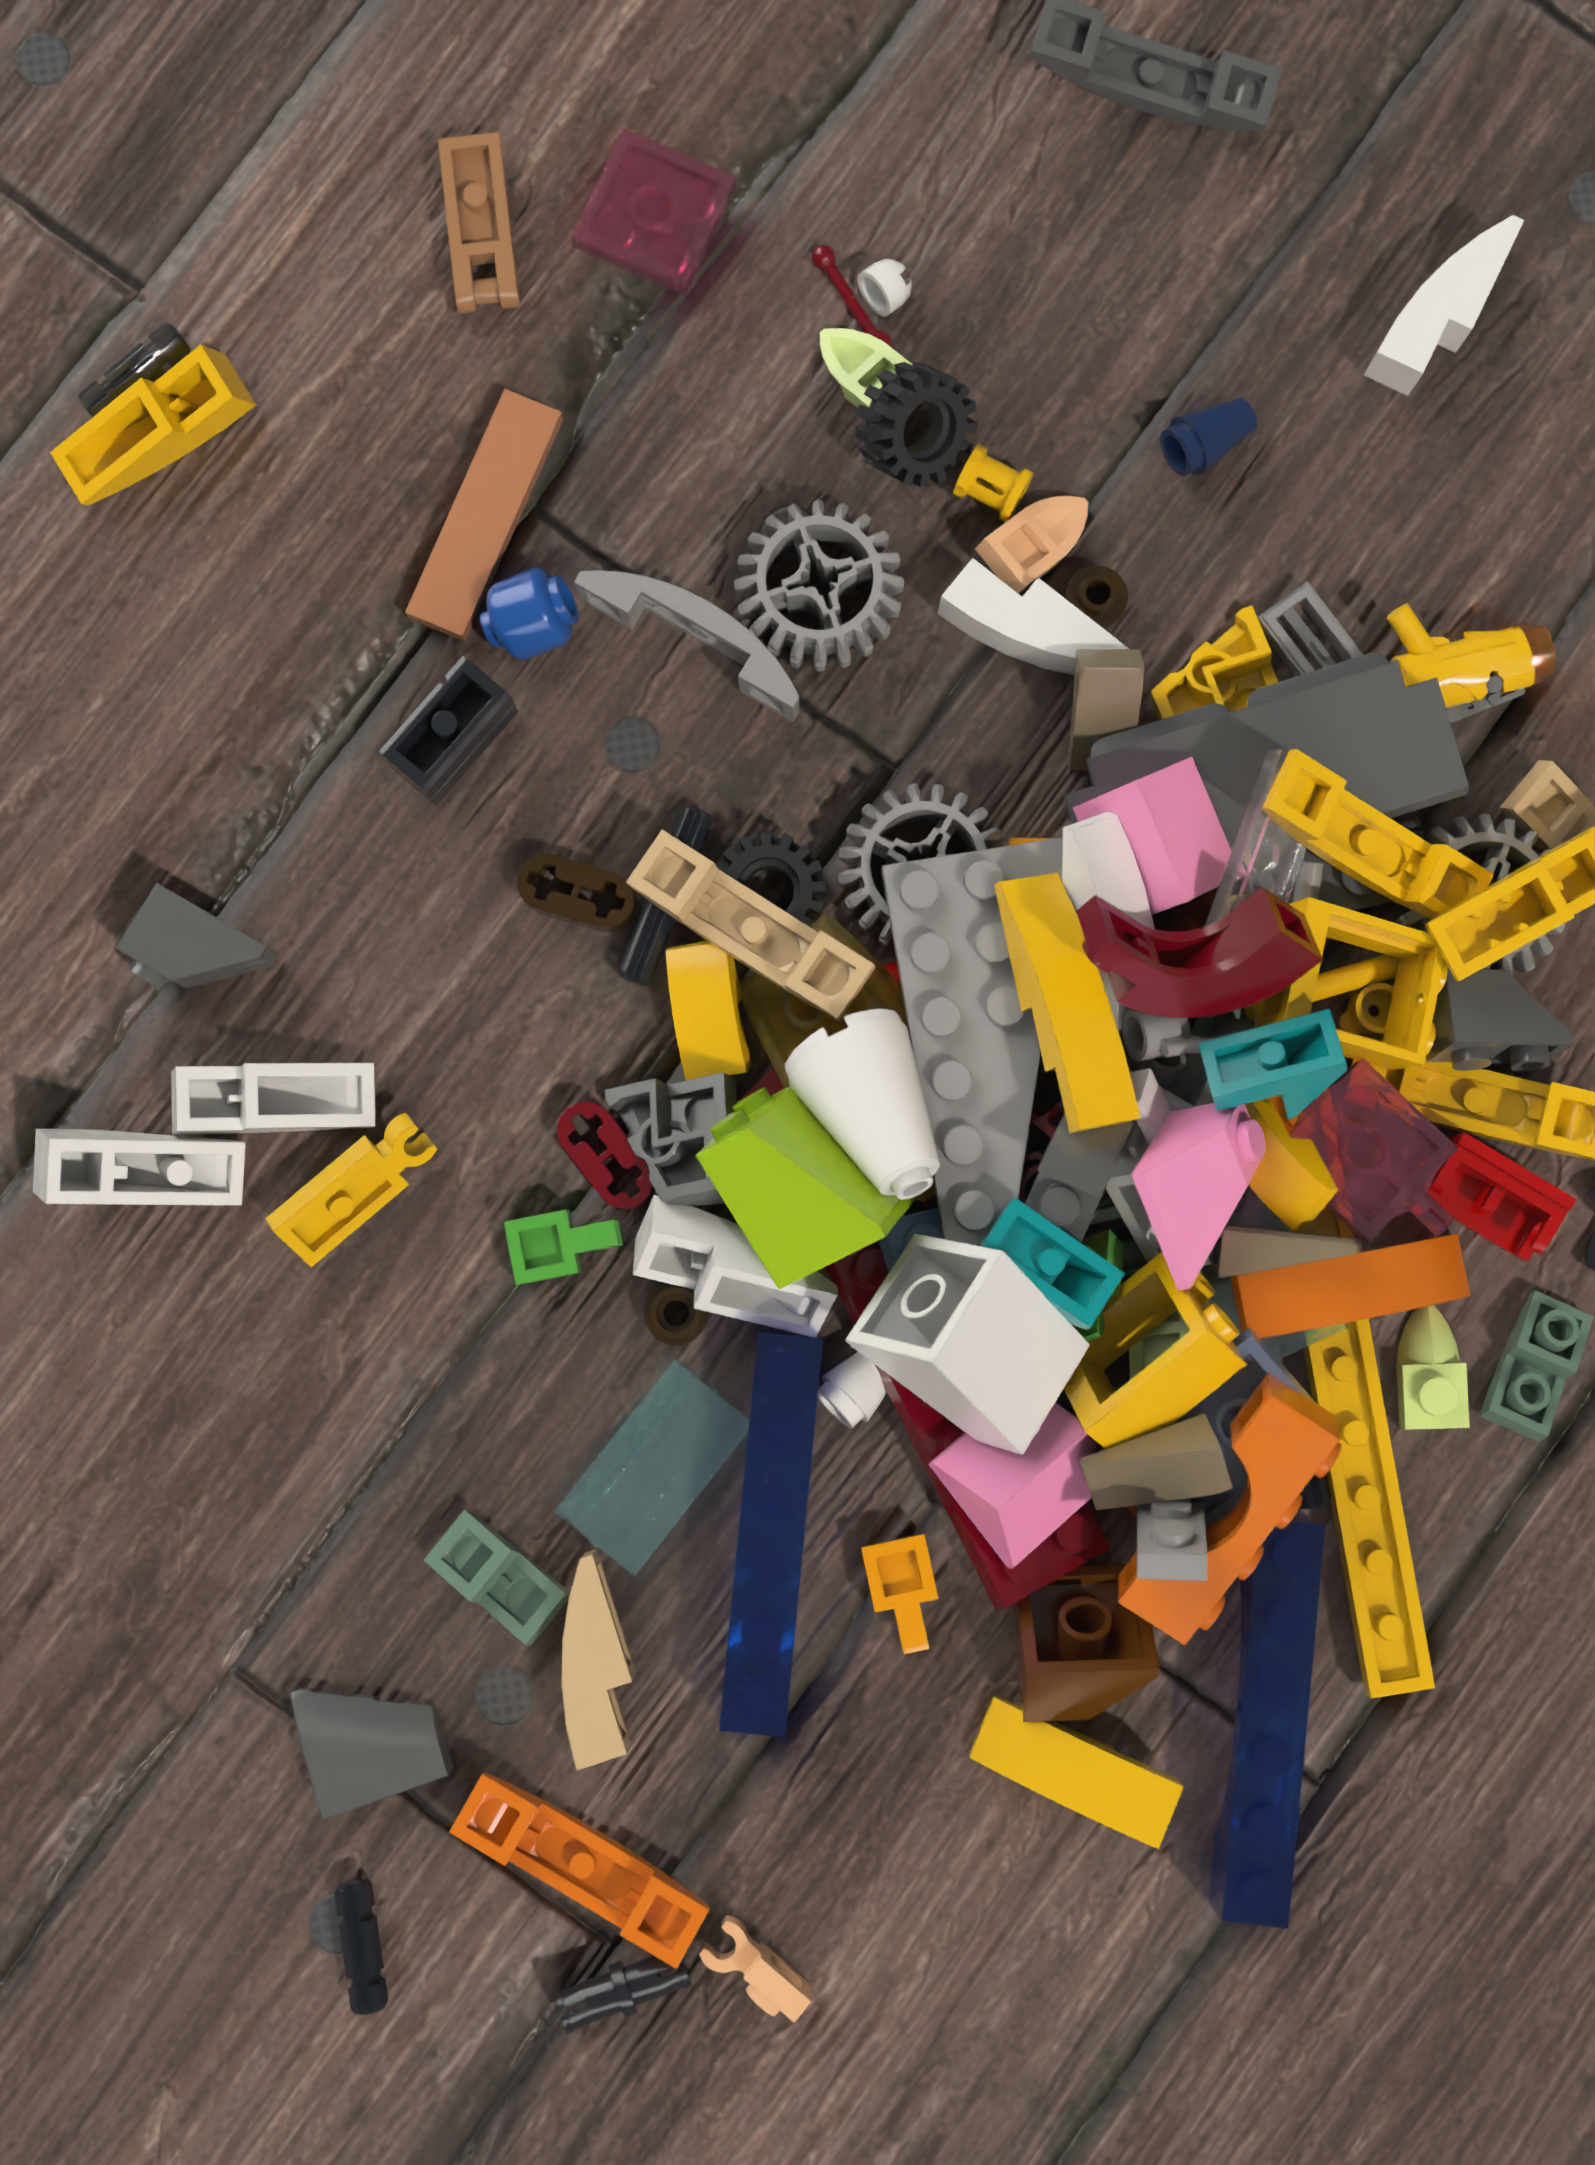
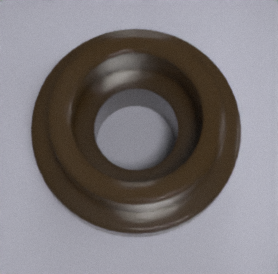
[1065,566,1128,628]
[644,1283,709,1345]

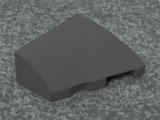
[605,1072,737,1206]
[290,1687,455,1820]

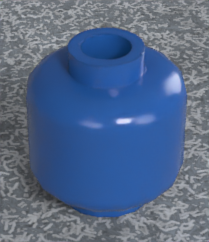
[480,568,579,660]

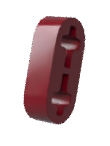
[557,1102,654,1210]

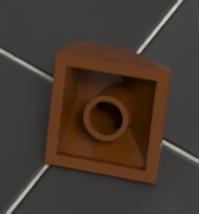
[1014,1564,1160,1722]

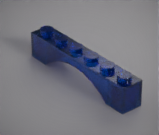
[719,1332,823,1737]
[1209,1517,1326,1929]

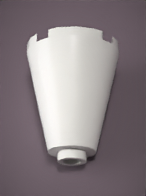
[785,1008,940,1200]

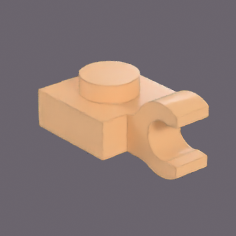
[699,1915,812,2023]

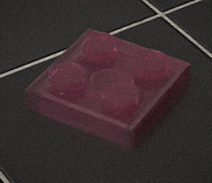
[572,128,736,296]

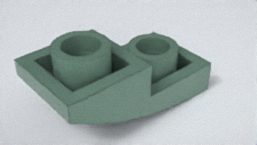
[1479,1290,1594,1442]

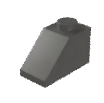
[116,883,279,990]

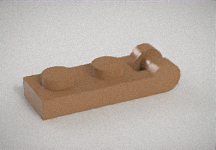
[438,132,521,314]

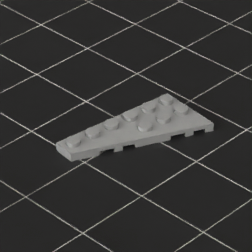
[882,837,1063,1246]

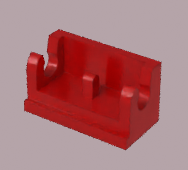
[1414,1132,1577,1262]

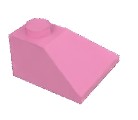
[1131,1103,1265,1290]

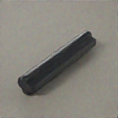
[618,805,712,986]

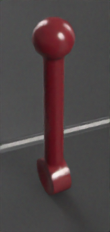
[811,245,891,347]

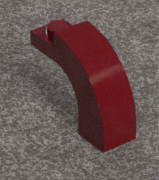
[1076,886,1323,1018]

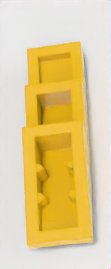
[1424,825,1595,982]
[994,873,1141,1133]

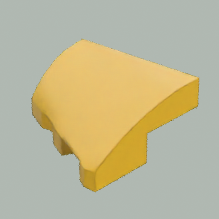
[1151,605,1278,721]

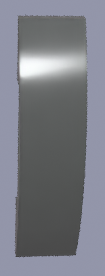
[1029,0,1282,131]

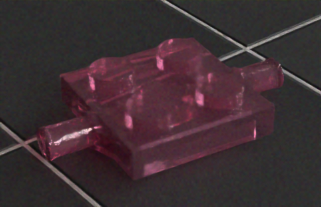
[1289,1058,1458,1242]

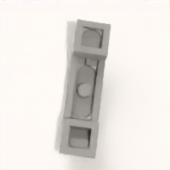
[574,570,799,722]

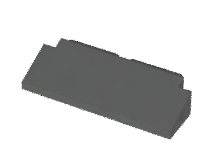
[1064,653,1469,866]

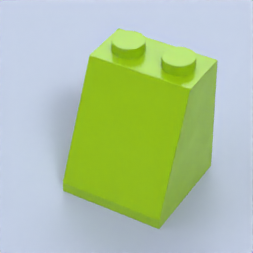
[695,1086,918,1289]

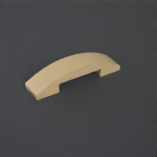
[626,830,876,1021]

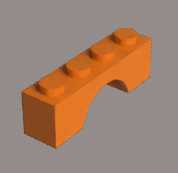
[1118,1372,1341,1645]

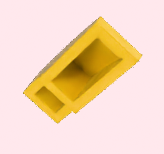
[50,344,256,506]
[968,1695,1184,1849]

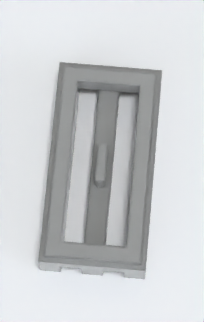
[1257,581,1364,677]

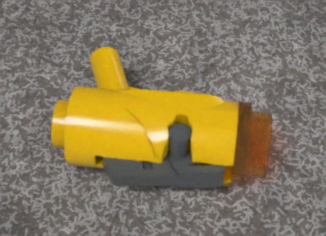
[1386,603,1556,723]

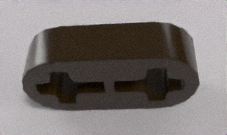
[517,854,636,932]

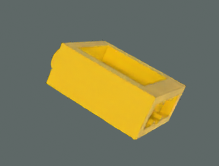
[1255,897,1448,1070]
[1064,1251,1247,1449]

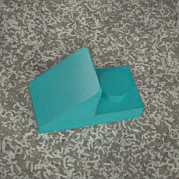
[1198,1009,1347,1119]
[980,1197,1125,1330]

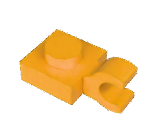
[861,1533,939,1654]

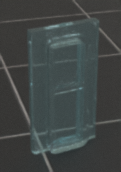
[554,1360,755,1576]

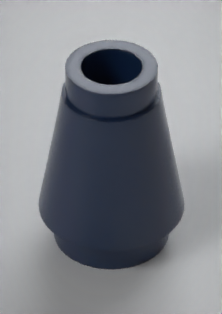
[1160,397,1257,476]

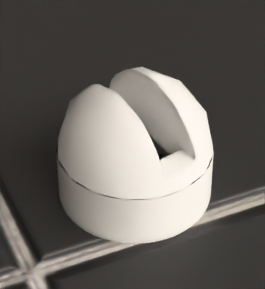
[858,259,912,317]

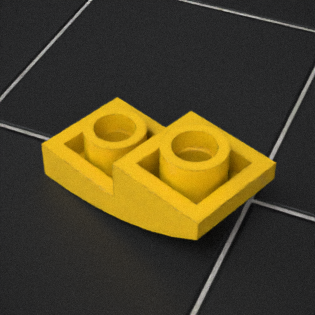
[666,941,752,1081]
[1245,1098,1338,1232]

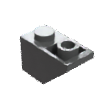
[1426,968,1574,1072]

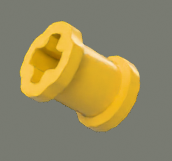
[953,443,1034,522]

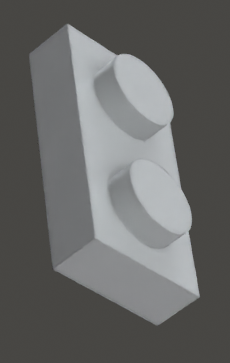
[1137,1498,1207,1581]

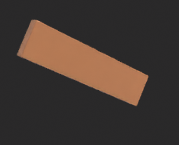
[405,388,563,642]

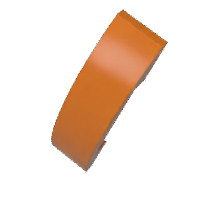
[1230,1233,1471,1339]
[449,1772,710,1969]

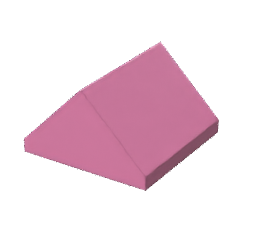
[1072,757,1241,915]
[928,1403,1097,1569]

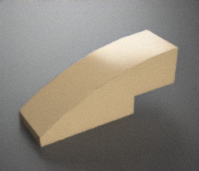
[561,1549,636,1771]

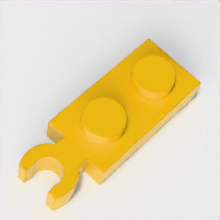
[265,1113,437,1267]

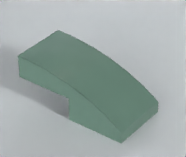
[423,1509,570,1646]

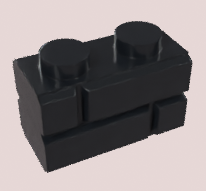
[378,656,518,806]

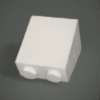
[845,1234,1090,1455]

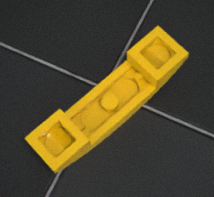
[1262,749,1494,920]
[1344,1036,1595,1160]

